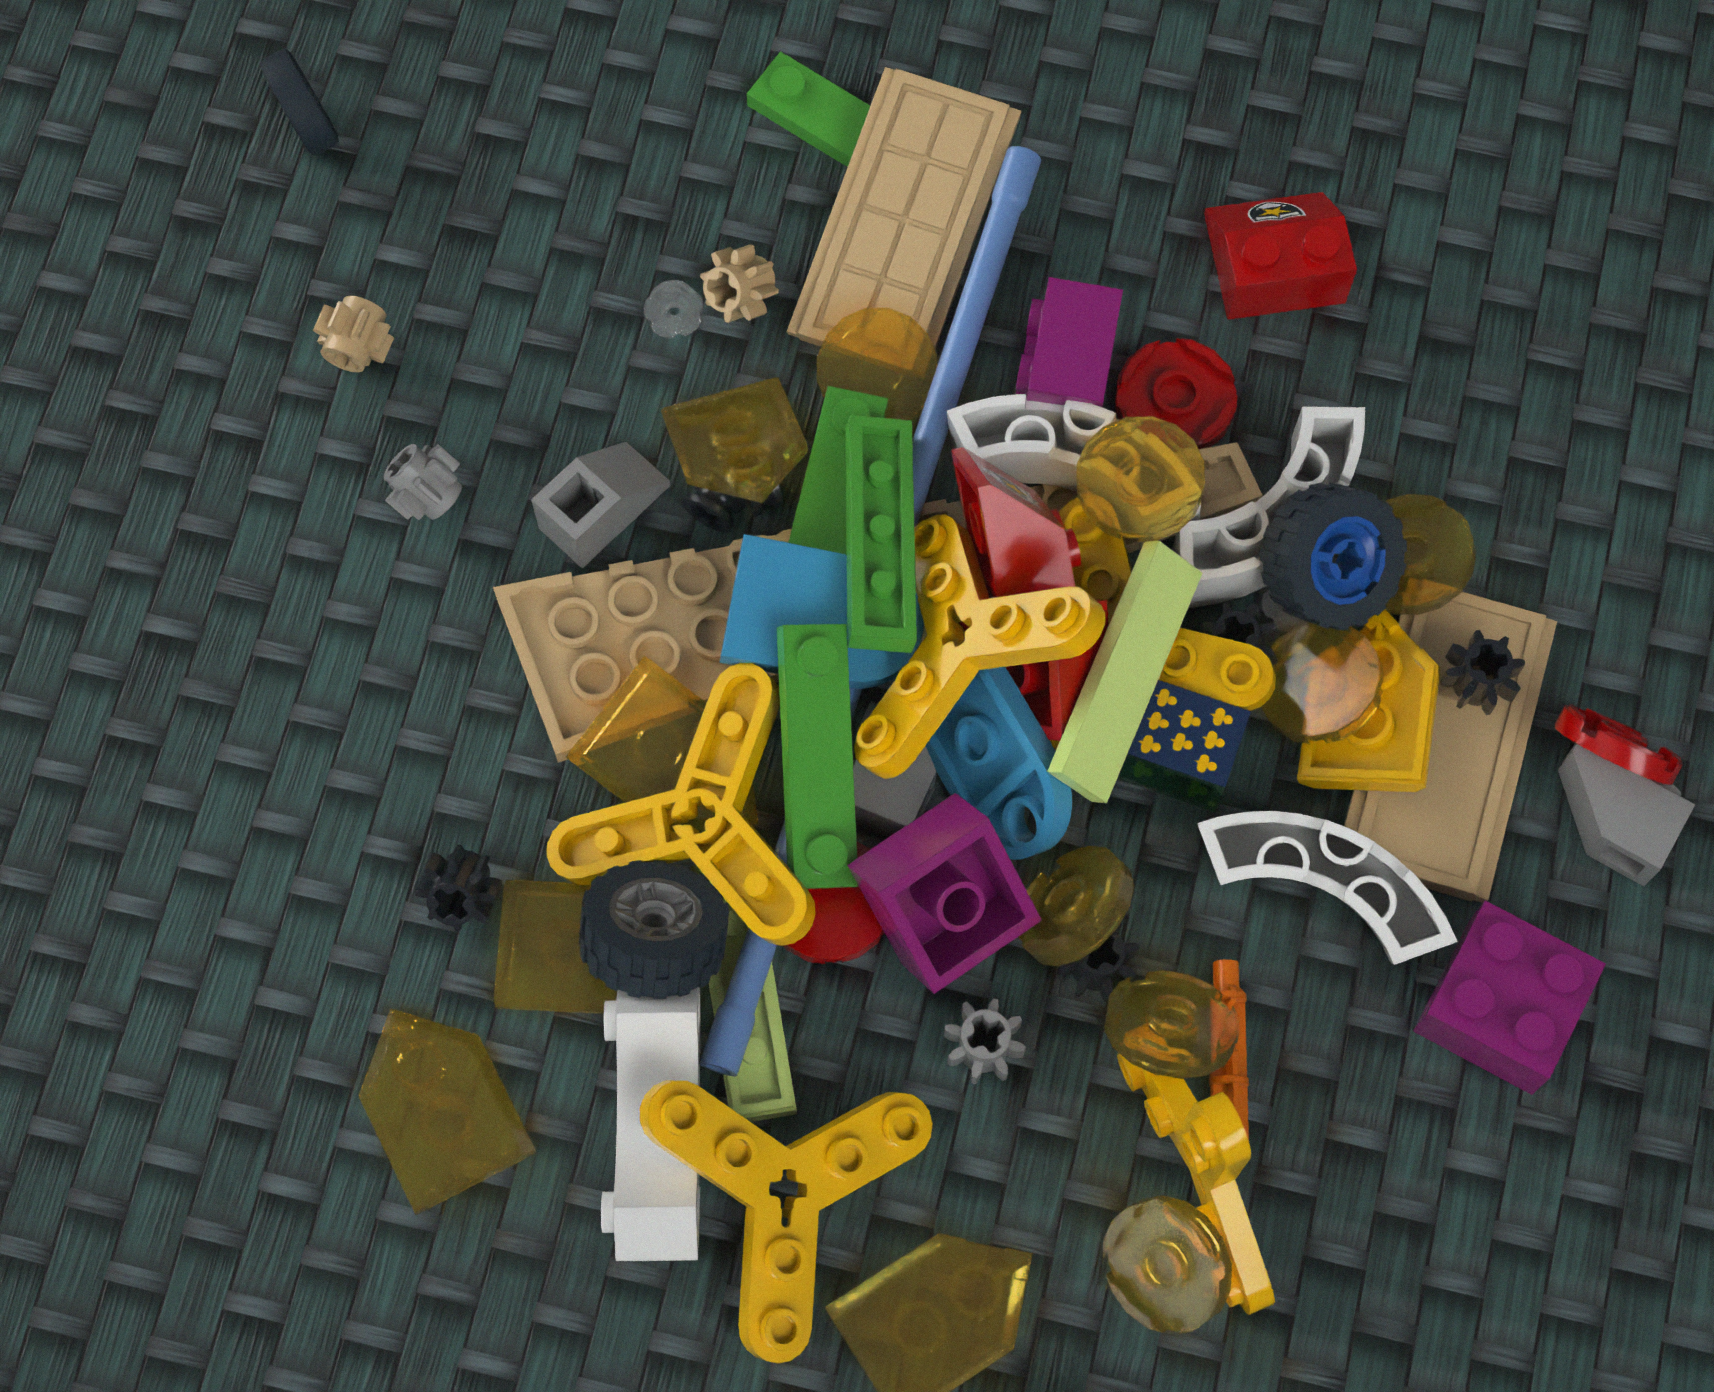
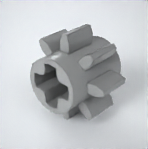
[384,444,462,520]
[944,998,1026,1084]

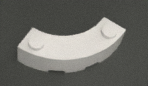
[947,394,1201,547]
[1172,407,1365,608]
[1197,811,1458,965]
[601,987,701,1261]

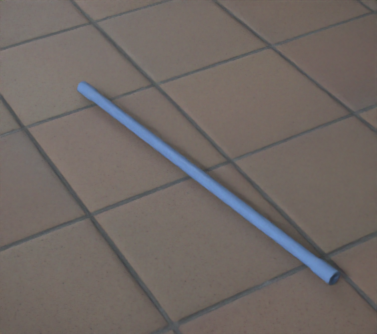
[699,146,1041,1077]

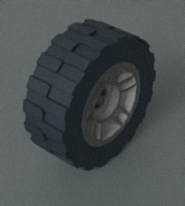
[578,860,729,999]

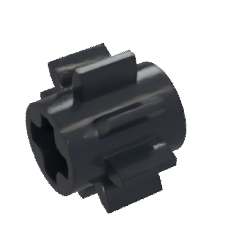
[1201,603,1280,664]
[1440,630,1525,715]
[415,845,502,931]
[1057,916,1139,1002]

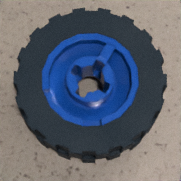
[1260,482,1407,630]

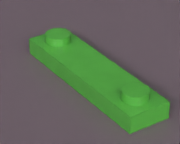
[747,51,870,167]
[788,386,888,554]
[845,415,917,653]
[777,624,859,889]

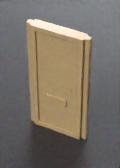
[787,67,1021,380]
[1344,579,1557,903]

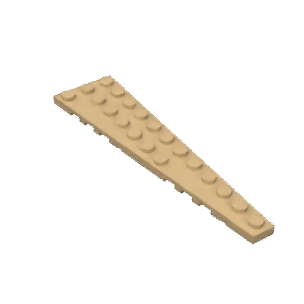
[493,442,1263,763]

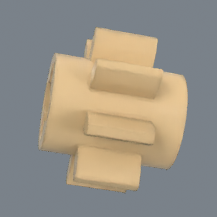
[700,244,779,323]
[313,296,394,372]

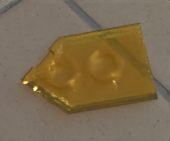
[661,377,808,503]
[566,655,758,832]
[494,880,618,1014]
[359,1008,537,1215]
[825,1233,1033,1392]

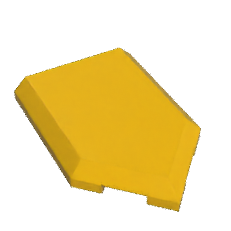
[1297,609,1440,792]

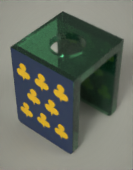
[1117,680,1251,812]

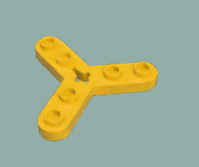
[1049,496,1276,751]
[854,514,1105,779]
[547,663,816,946]
[1117,1027,1275,1315]
[640,1080,933,1364]

